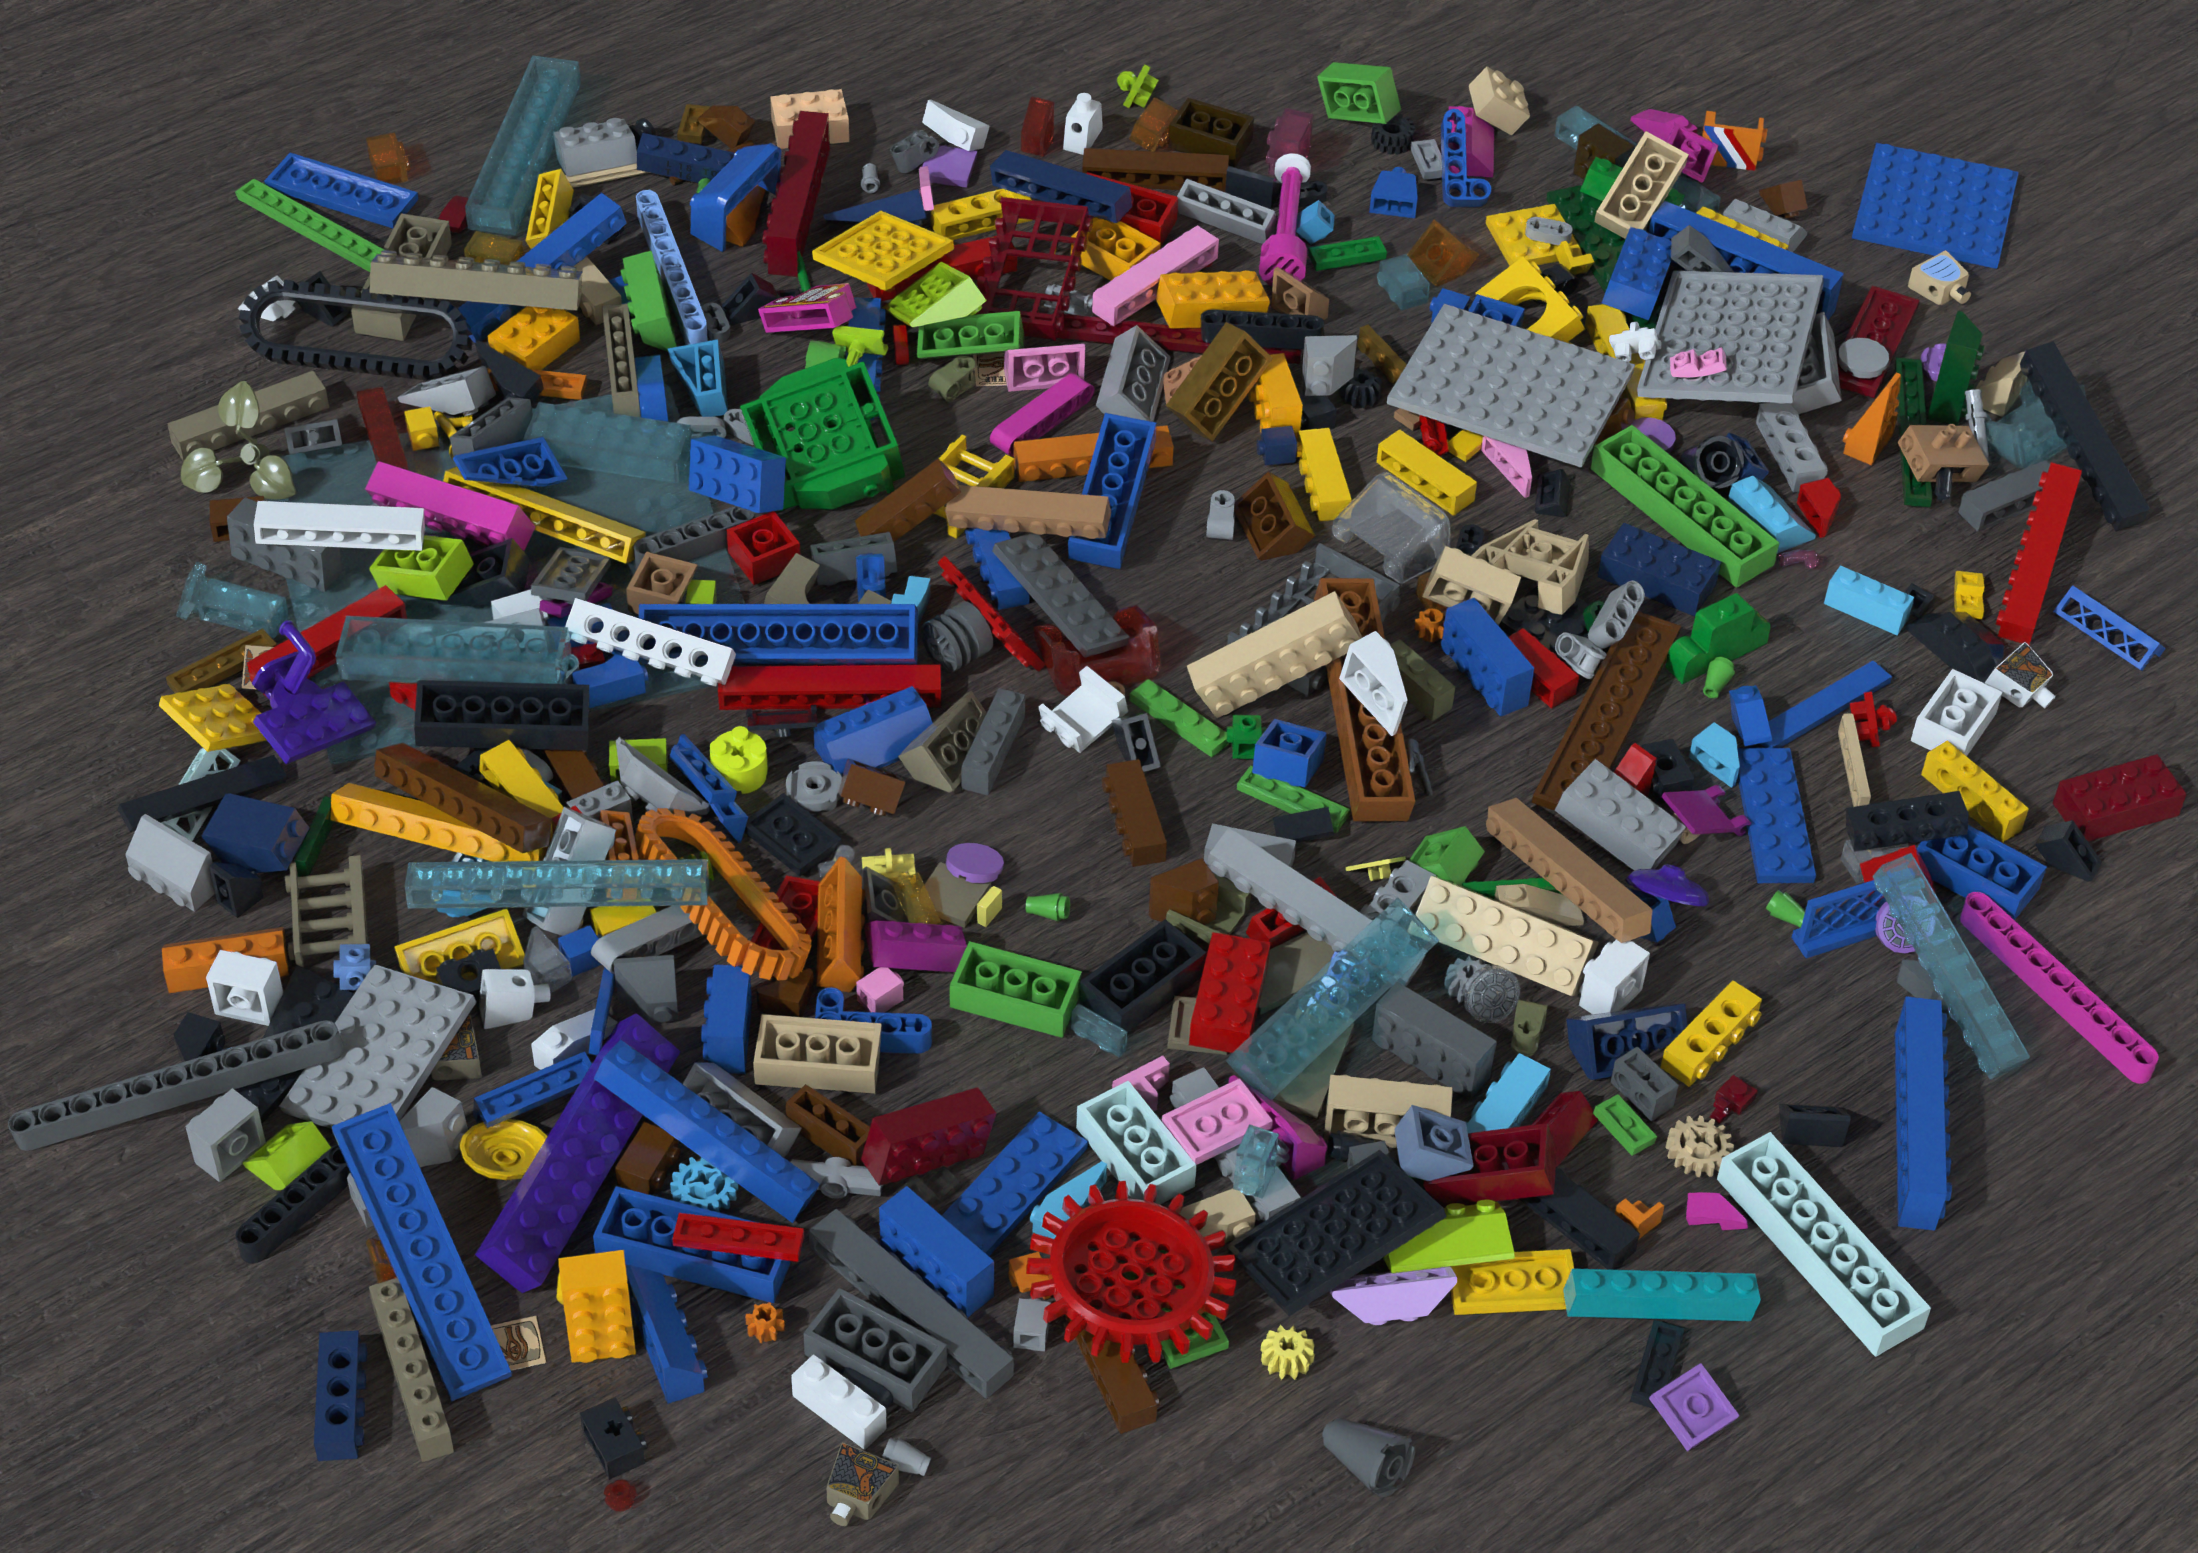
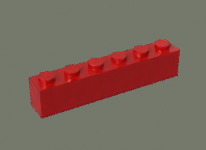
[867,236,1017,301]
[247,585,408,696]

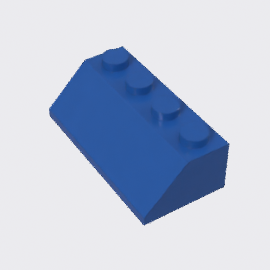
[813,686,933,776]
[626,1265,708,1404]

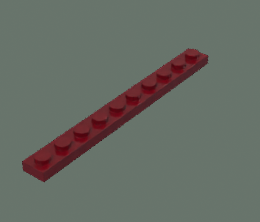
[1053,313,1302,364]

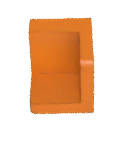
[1615,1198,1664,1240]
[1009,1252,1051,1300]

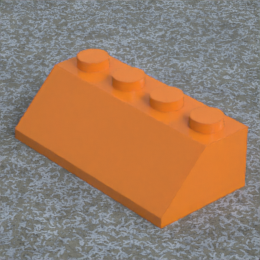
[817,856,865,993]
[162,927,289,993]

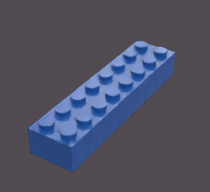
[1649,201,1844,320]
[1895,996,1952,1231]

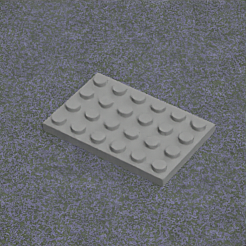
[279,964,476,1129]

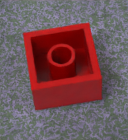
[727,511,800,585]

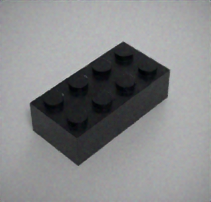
[1079,919,1207,1038]

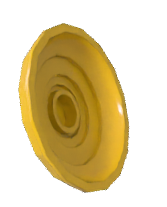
[459,1119,548,1180]

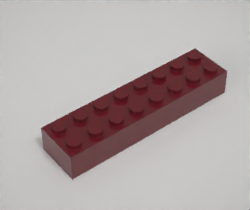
[763,111,830,277]

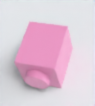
[856,967,904,1013]

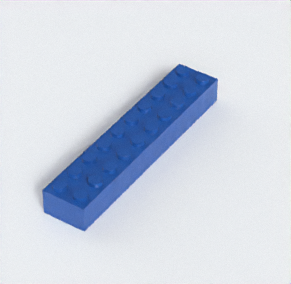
[638,604,918,665]

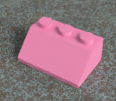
[1004,344,1085,392]

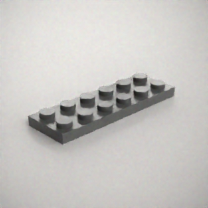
[992,533,1130,658]

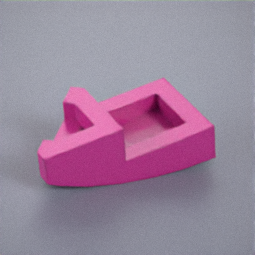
[1686,1192,1748,1230]

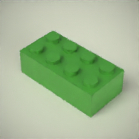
[950,941,1082,1038]

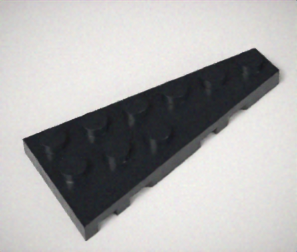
[238,965,354,1124]

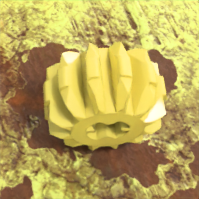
[1261,1325,1315,1380]

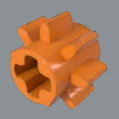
[1414,608,1445,642]
[745,1302,785,1343]

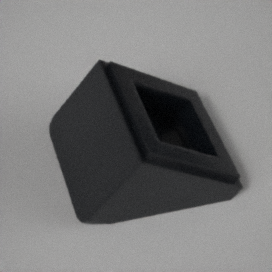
[1905,583,1936,618]

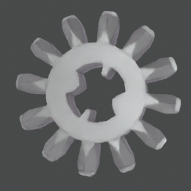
[1444,956,1495,1007]

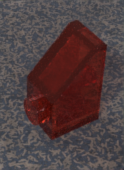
[1021,96,1054,157]

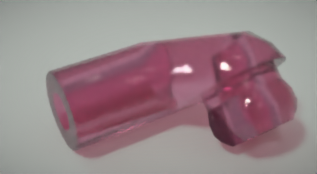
[1779,549,1820,569]

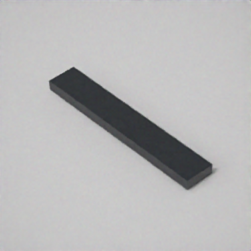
[117,755,287,832]

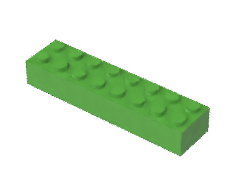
[1591,425,1779,588]

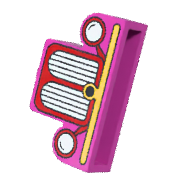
[758,283,857,333]

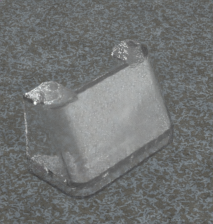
[1332,472,1450,585]

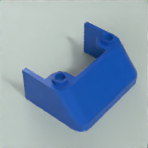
[690,143,781,252]

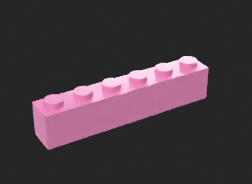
[1092,225,1219,326]

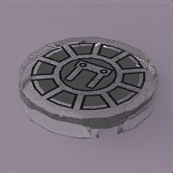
[1463,965,1520,1023]

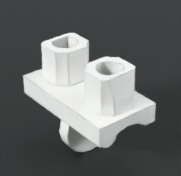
[1609,322,1661,362]

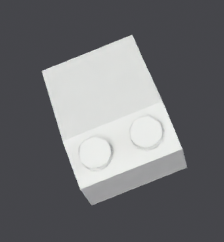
[1339,631,1408,736]

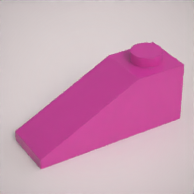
[1631,109,1698,141]

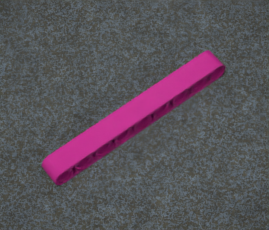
[1960,892,2159,1084]

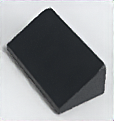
[1535,469,1570,517]

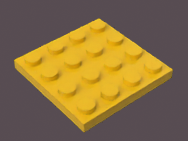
[812,211,954,291]

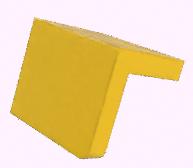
[1555,241,1594,275]

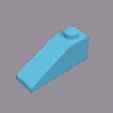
[1030,1161,1107,1239]

